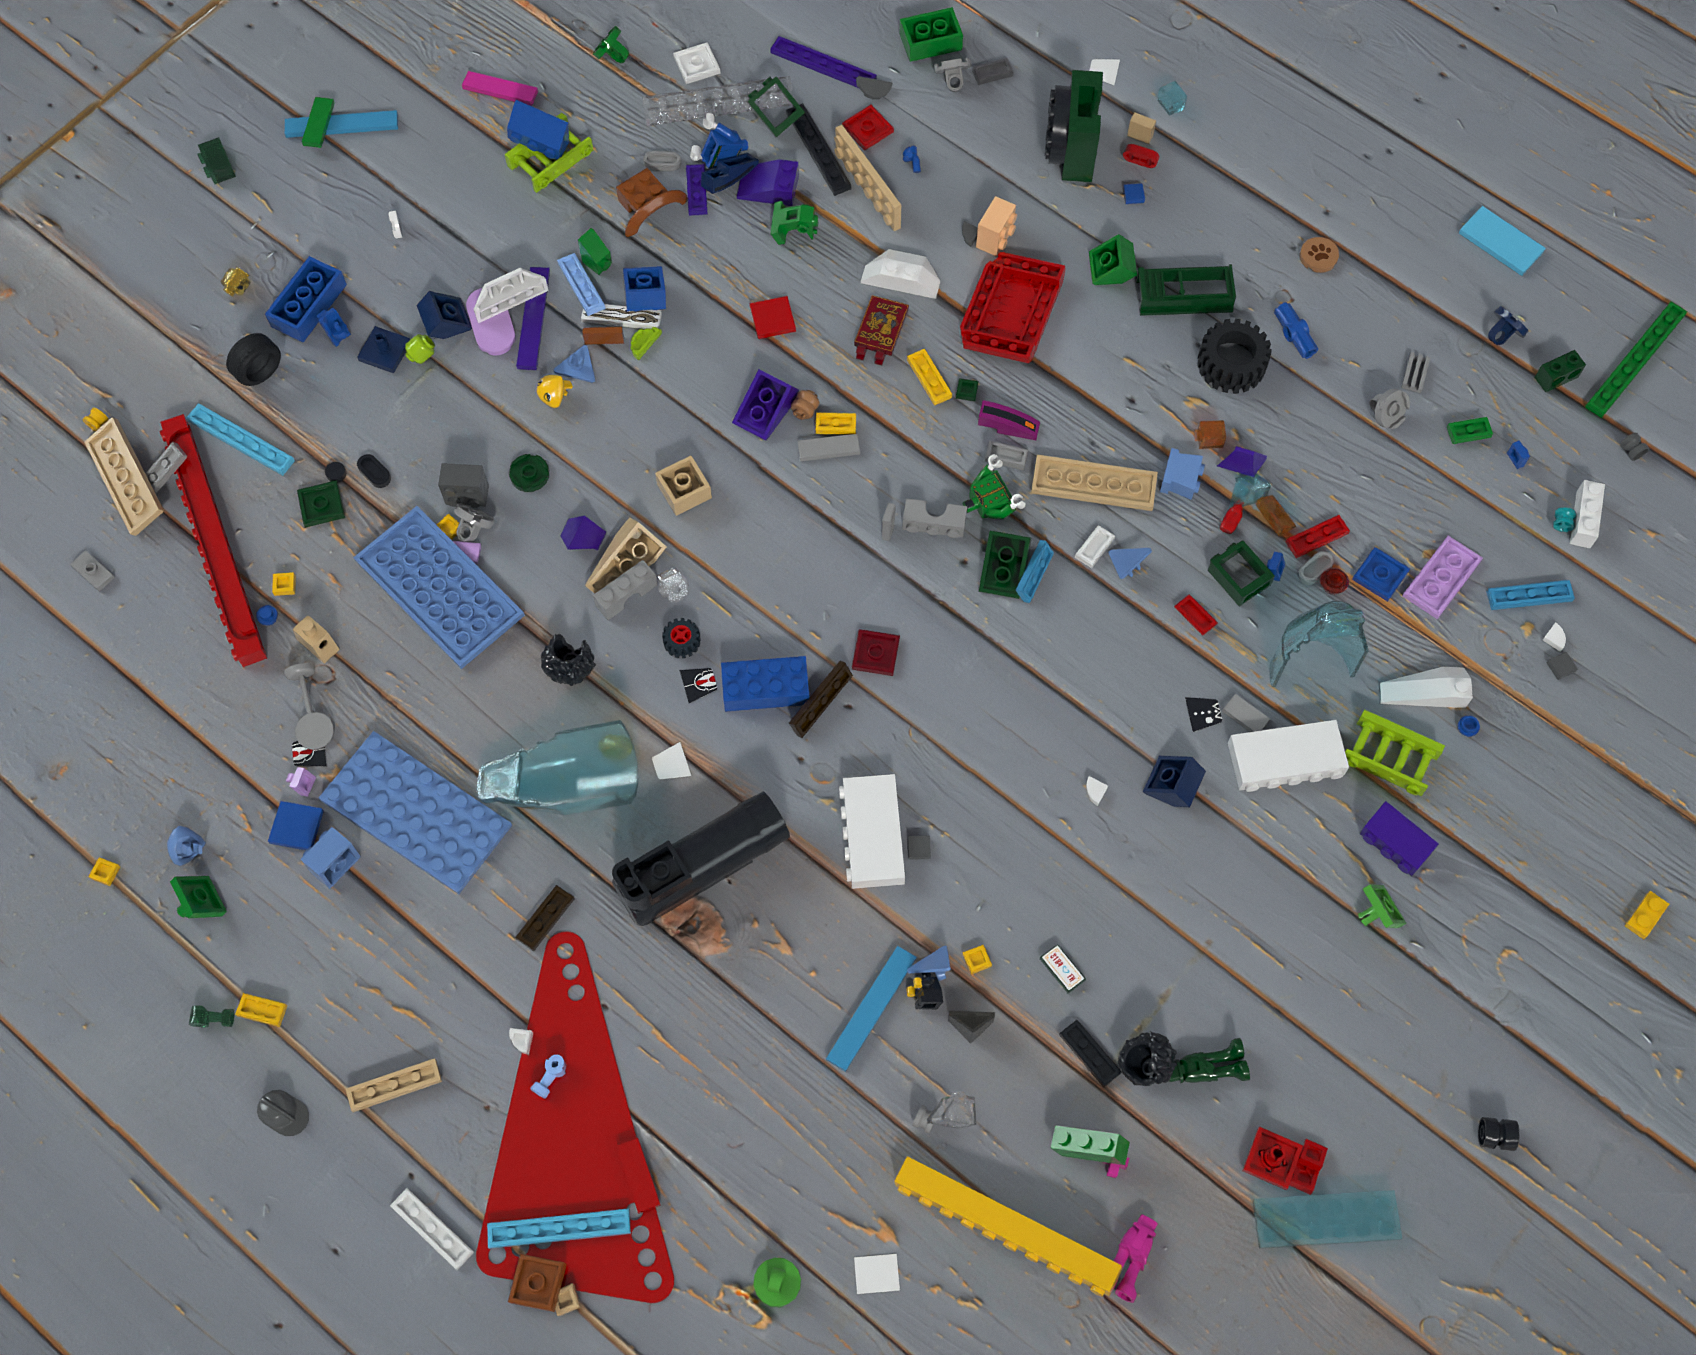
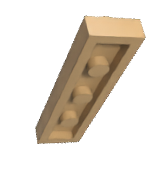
[346,1058,442,1112]

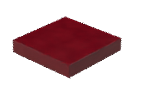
[852,629,900,676]

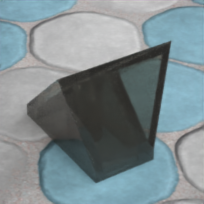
[948,1011,995,1044]

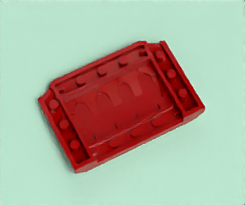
[960,252,1066,363]

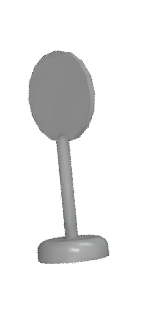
[284,663,334,750]

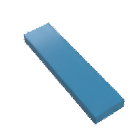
[1486,580,1575,610]

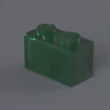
[197,137,236,185]

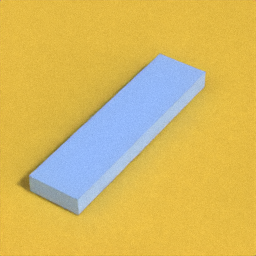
[557,253,606,316]

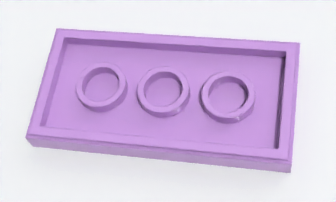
[1402,536,1483,619]

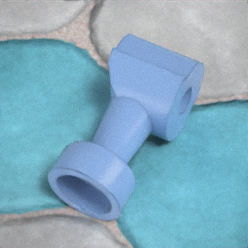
[531,1055,566,1099]

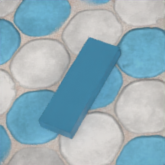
[1016,540,1054,603]

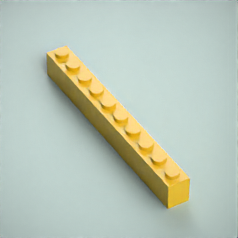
[894,1156,1122,1297]

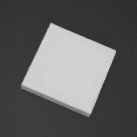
[673,42,721,84]

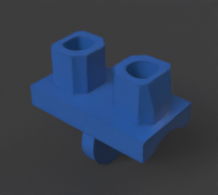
[317,308,351,347]

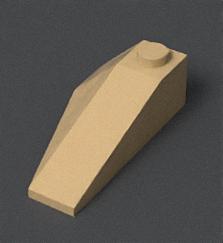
[585,517,667,594]

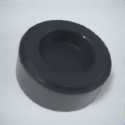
[325,462,347,482]

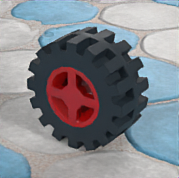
[662,618,701,659]

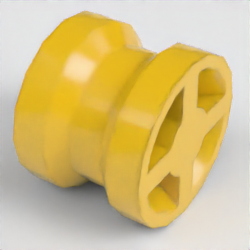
[82,407,109,432]

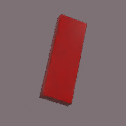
[1286,515,1350,558]
[616,1138,661,1214]

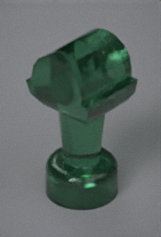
[189,1005,235,1028]

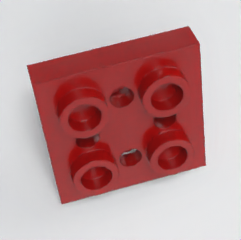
[1242,1126,1303,1190]

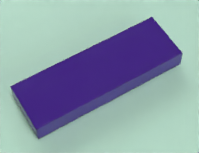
[686,164,708,216]

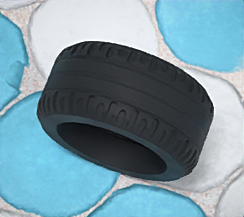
[226,333,281,386]

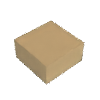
[1127,113,1156,144]

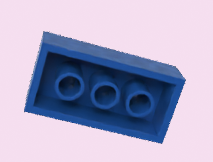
[265,256,347,343]
[721,656,809,712]

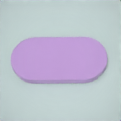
[466,288,516,356]

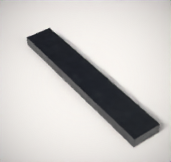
[786,103,851,196]

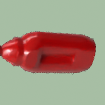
[1220,500,1244,534]

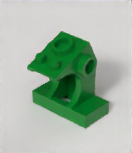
[770,201,819,245]

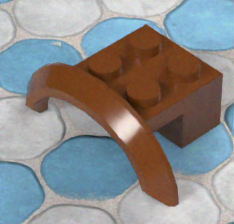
[616,168,688,237]

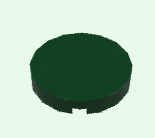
[509,454,550,492]

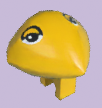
[536,375,573,408]

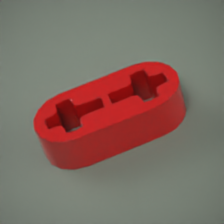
[1123,144,1160,168]

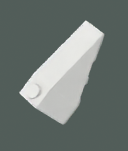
[1379,667,1473,708]

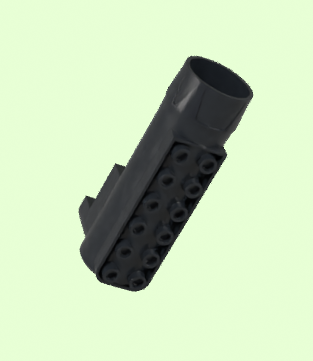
[612,791,790,926]

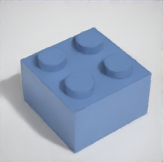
[300,827,361,889]

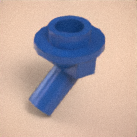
[903,146,921,173]

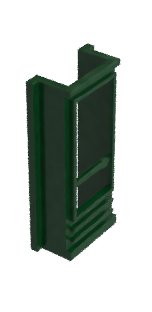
[1136,264,1236,316]

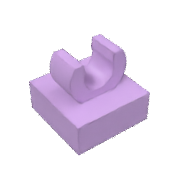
[286,767,316,797]

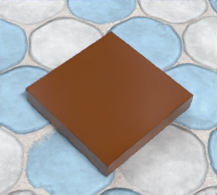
[508,1254,567,1312]

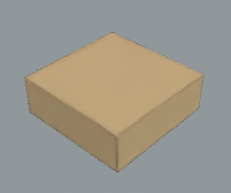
[555,1284,581,1316]

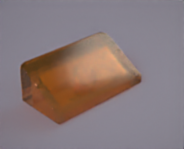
[1256,495,1296,536]

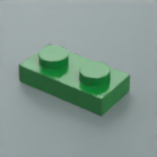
[1446,417,1493,444]

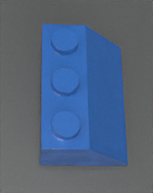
[507,100,569,160]

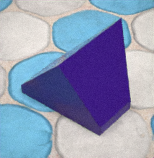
[1217,446,1267,477]
[560,516,606,550]

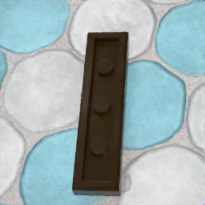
[789,661,853,738]

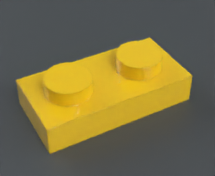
[815,412,856,435]
[1625,891,1669,940]

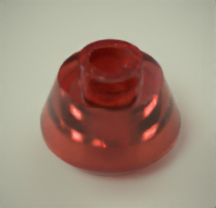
[1320,568,1349,595]

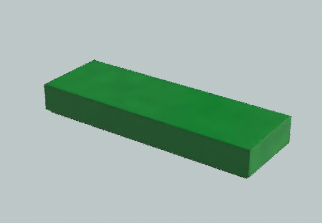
[302,97,335,148]

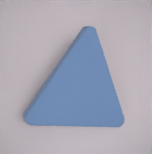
[554,345,595,383]
[1108,548,1152,579]
[907,946,951,981]

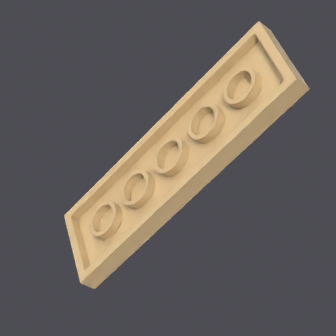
[834,125,901,231]
[84,417,164,536]
[1031,455,1158,511]

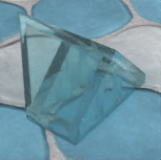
[1228,474,1271,510]

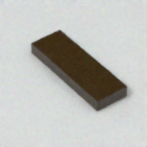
[515,885,575,952]

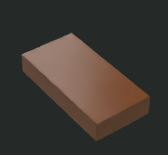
[583,327,624,345]

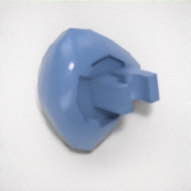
[167,826,206,866]

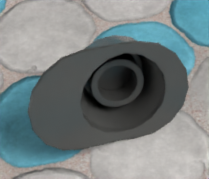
[257,1090,309,1136]

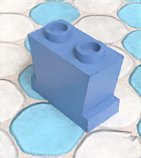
[1160,448,1205,500]

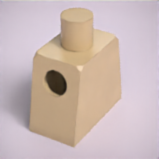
[293,616,340,664]

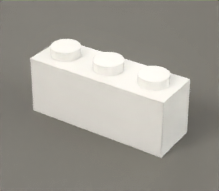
[1570,480,1605,548]

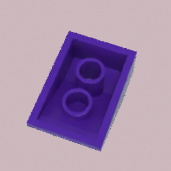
[737,159,799,206]
[732,369,799,441]

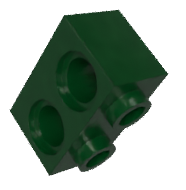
[1534,350,1586,393]

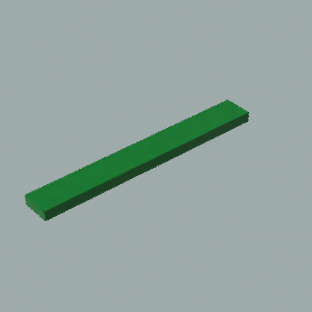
[1585,301,1688,418]

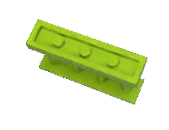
[504,113,594,193]
[1345,709,1445,796]

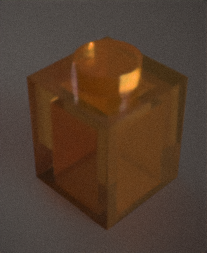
[1194,420,1226,449]

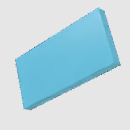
[1459,206,1546,276]

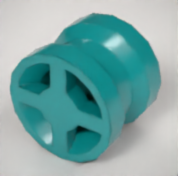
[1553,507,1576,532]

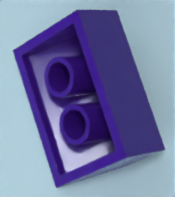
[1360,801,1439,876]

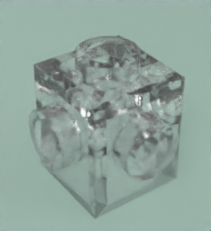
[656,567,689,603]

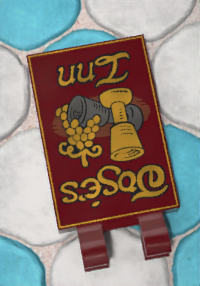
[854,295,909,366]

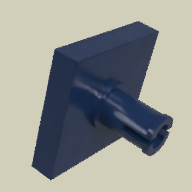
[357,326,411,373]

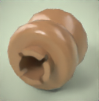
[791,390,820,420]

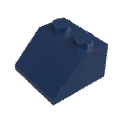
[416,291,472,339]
[1143,755,1206,808]

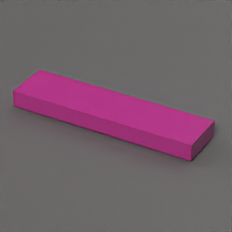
[462,71,538,106]

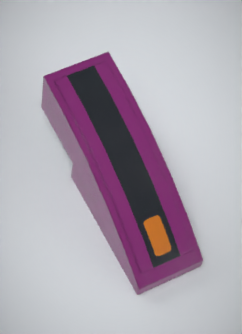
[978,400,1040,441]

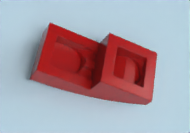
[1289,1139,1328,1195]

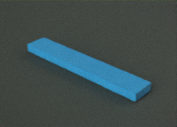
[285,110,398,138]
[826,946,917,1072]

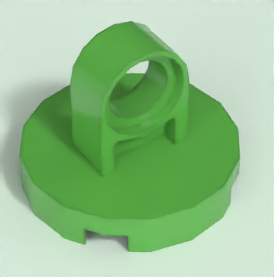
[753,1257,801,1308]

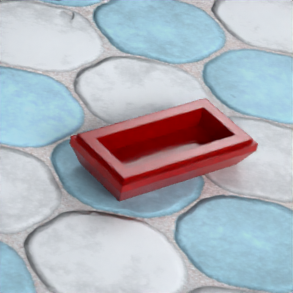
[1174,594,1218,636]

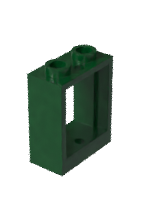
[747,76,805,138]
[1208,540,1275,607]

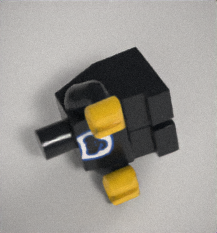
[906,972,943,1010]

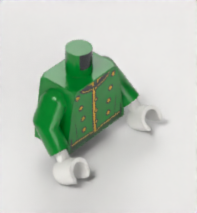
[963,454,1025,520]

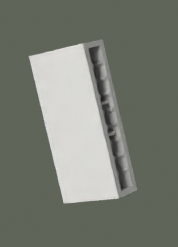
[1228,720,1349,792]
[839,774,905,889]

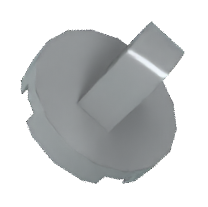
[934,58,971,92]
[1369,389,1410,429]
[454,503,495,542]

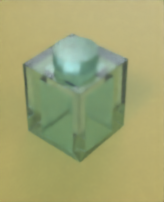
[1157,81,1187,116]

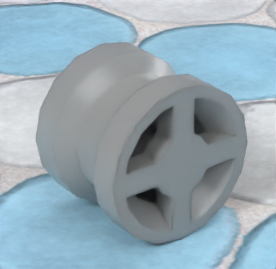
[912,1105,939,1134]

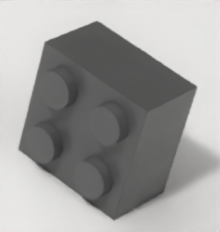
[438,463,489,508]

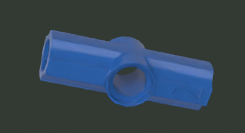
[1274,302,1319,359]

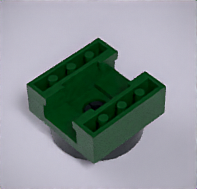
[1045,70,1103,182]

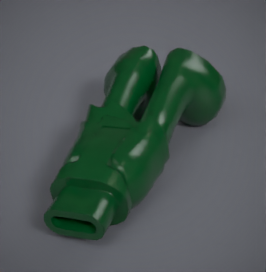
[1169,1038,1250,1084]

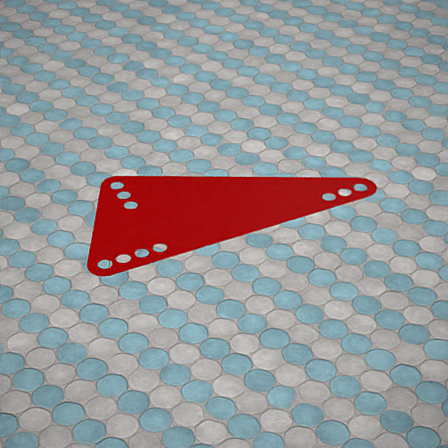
[476,932,674,1303]

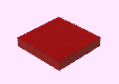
[842,105,894,151]
[749,296,796,339]

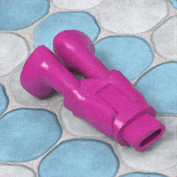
[1113,1214,1158,1303]

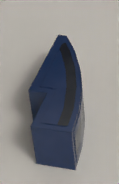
[701,153,759,194]

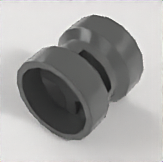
[1620,433,1649,461]

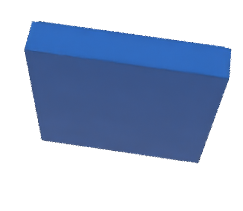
[1352,547,1410,602]
[268,801,324,850]

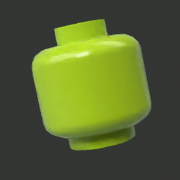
[405,334,435,364]

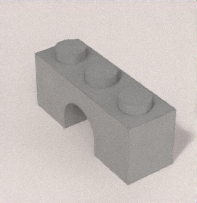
[902,498,967,538]
[593,560,658,620]

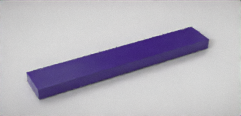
[770,36,877,89]
[516,267,550,370]

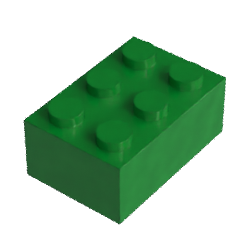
[899,7,963,62]

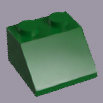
[1089,234,1137,285]

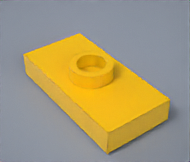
[235,993,287,1027]

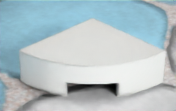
[388,211,402,239]
[1543,622,1566,652]
[1086,776,1108,806]
[509,1028,534,1055]

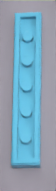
[186,403,295,476]
[487,1208,631,1249]

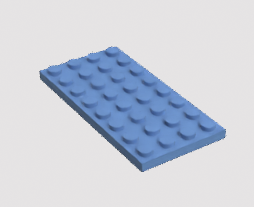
[353,506,525,669]
[319,731,512,895]

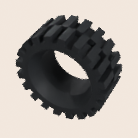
[1197,319,1272,394]

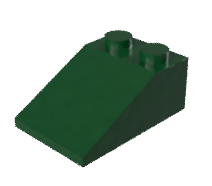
[978,530,1032,599]

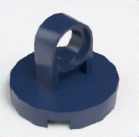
[1488,306,1529,345]

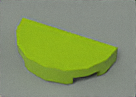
[631,327,662,361]

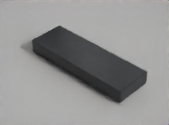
[1059,1019,1122,1088]

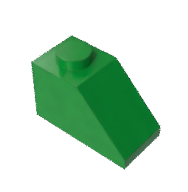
[578,228,612,275]

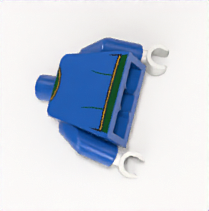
[690,113,748,169]

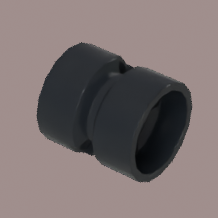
[1478,1117,1519,1151]

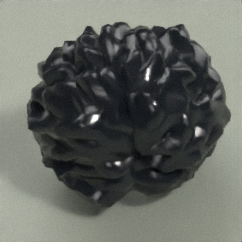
[541,634,596,686]
[1118,1031,1177,1086]

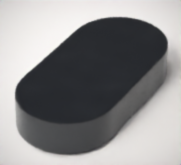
[357,454,391,488]

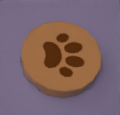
[1300,237,1339,273]

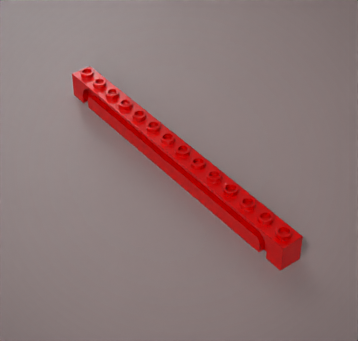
[160,414,267,667]

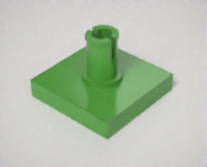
[1358,884,1407,928]

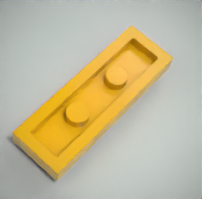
[907,349,952,406]

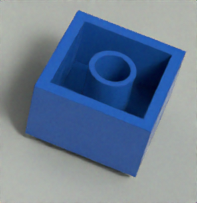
[623,266,666,312]

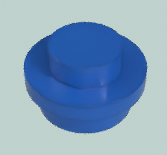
[256,605,278,626]
[1458,716,1480,737]

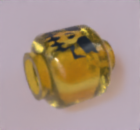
[221,267,251,297]

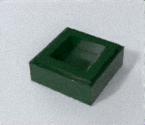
[956,378,979,401]

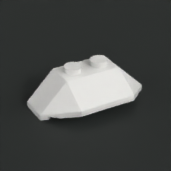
[861,249,940,299]
[473,268,549,323]

